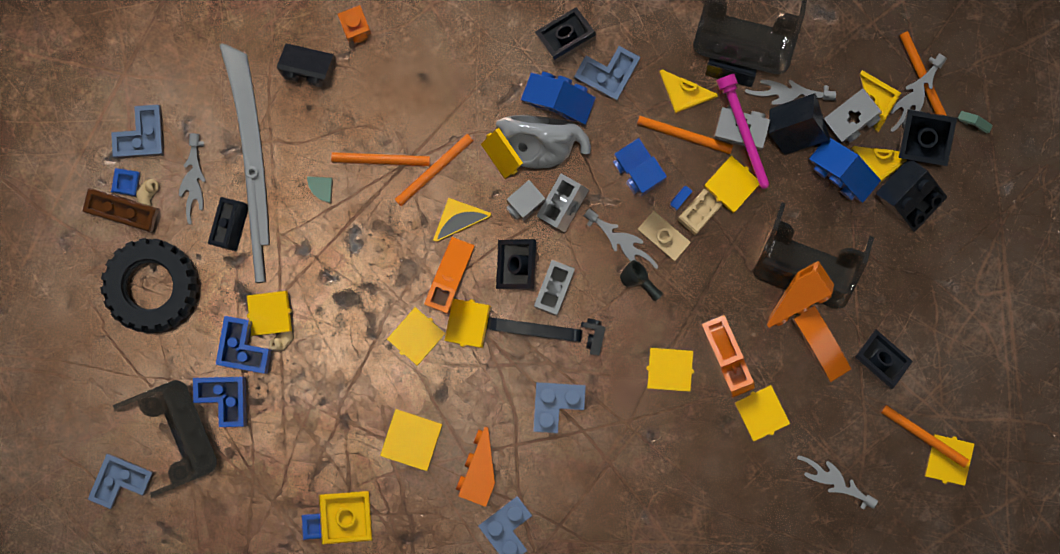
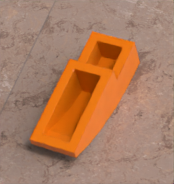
[792,306,851,382]
[702,315,755,398]

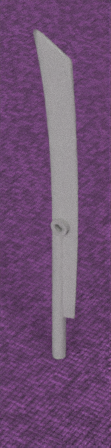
[219,43,269,283]

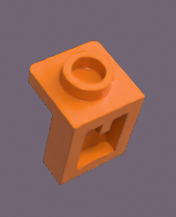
[338,5,371,44]

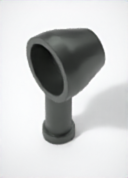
[620,260,663,301]

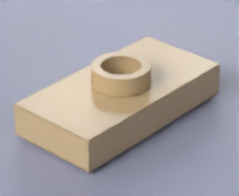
[677,188,723,235]
[637,210,691,261]

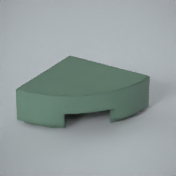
[958,111,993,133]
[307,176,332,203]

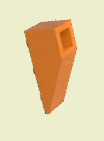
[424,237,475,314]
[767,261,834,328]
[456,427,495,507]

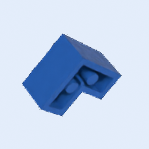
[521,71,596,125]
[613,138,667,197]
[809,138,881,203]
[215,316,272,374]
[193,377,247,427]

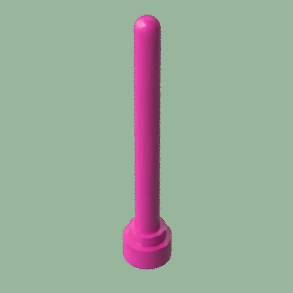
[716,74,769,189]

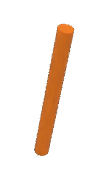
[899,31,947,116]
[637,116,733,154]
[395,134,473,206]
[331,152,430,166]
[881,405,969,468]

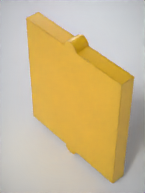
[481,128,523,179]
[704,155,759,213]
[247,291,292,336]
[444,299,491,348]
[387,307,446,366]
[646,348,694,392]
[735,385,790,441]
[925,434,975,486]

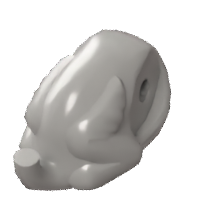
[496,115,591,169]

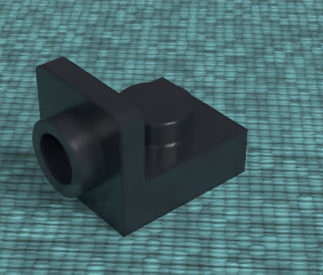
[581,318,606,356]

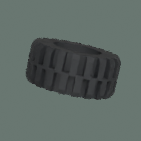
[100,238,199,333]

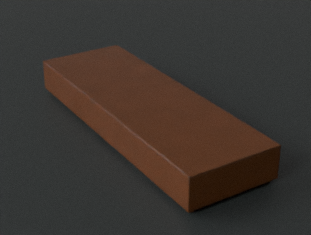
[82,188,159,232]

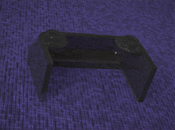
[693,0,807,74]
[754,202,874,308]
[112,380,217,499]

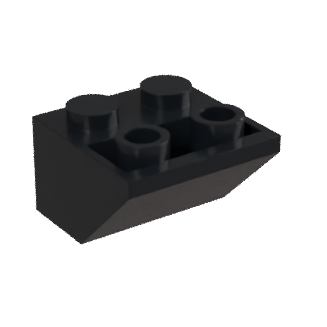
[276,43,335,88]
[876,160,948,233]

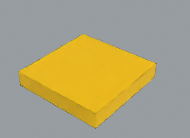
[380,409,442,471]
[319,491,372,544]

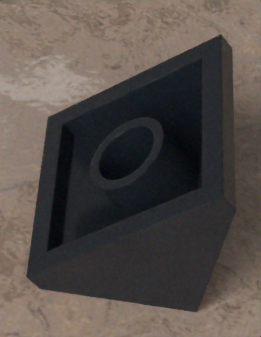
[535,7,597,65]
[769,93,830,155]
[898,109,957,166]
[496,239,536,291]
[850,329,913,390]

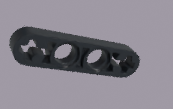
[486,317,583,342]

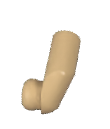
[136,179,159,206]
[269,331,293,352]

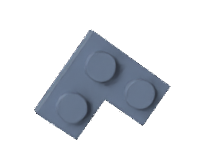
[574,46,640,101]
[111,105,163,158]
[533,382,586,433]
[88,454,154,509]
[478,496,532,554]

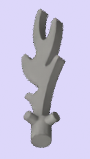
[891,53,947,132]
[745,80,836,105]
[179,133,205,224]
[583,208,658,269]
[797,456,878,509]

